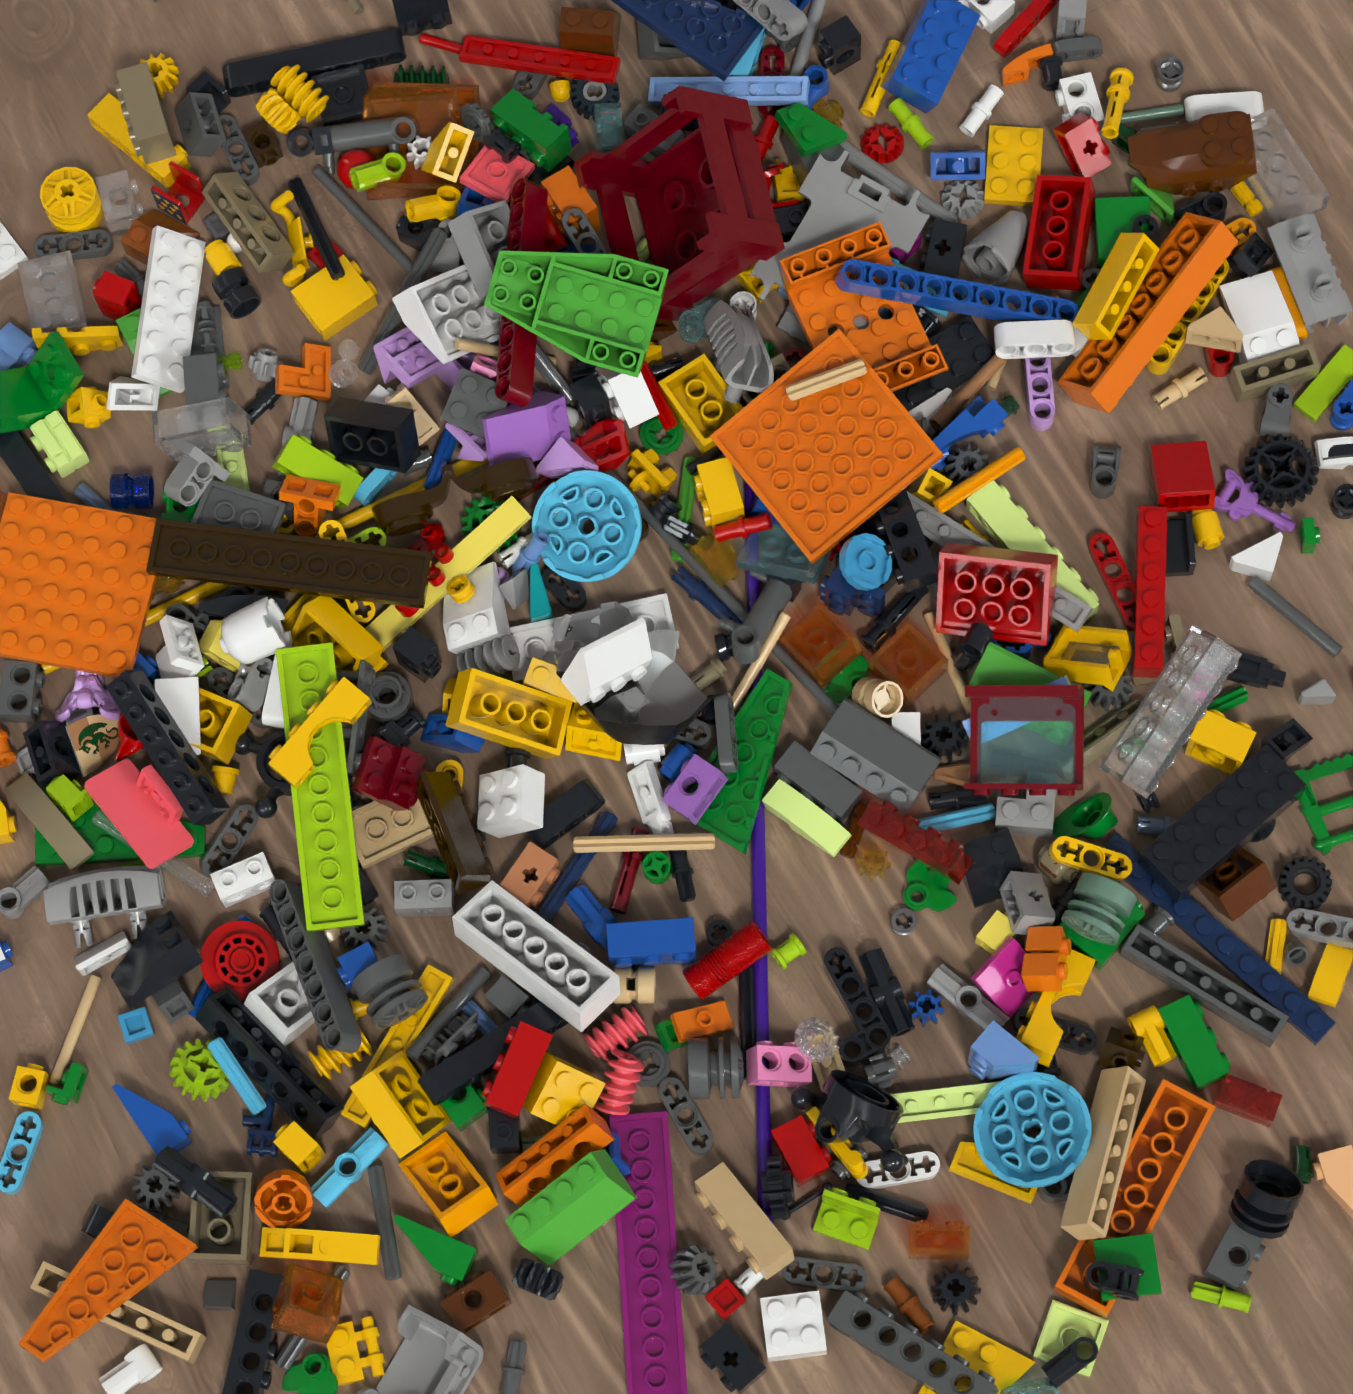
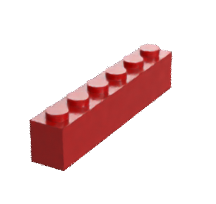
[1132,506,1167,678]

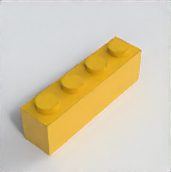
[87,93,190,190]
[1072,233,1160,340]

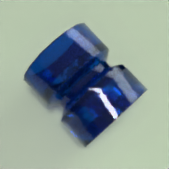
[110,473,154,509]

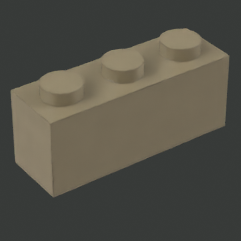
[1229,343,1321,403]

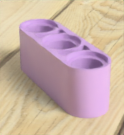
[1024,357,1055,431]

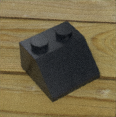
[953,828,1024,908]

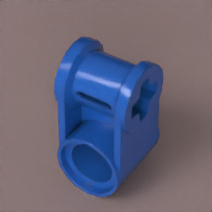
[1330,379,1353,431]

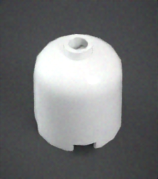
[220,597,292,664]

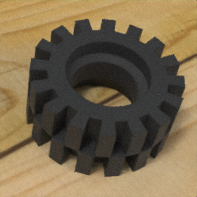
[1278,856,1333,910]

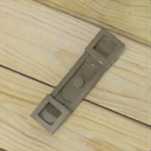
[5,772,95,872]

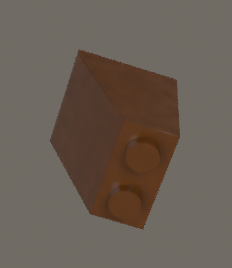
[559,7,622,57]

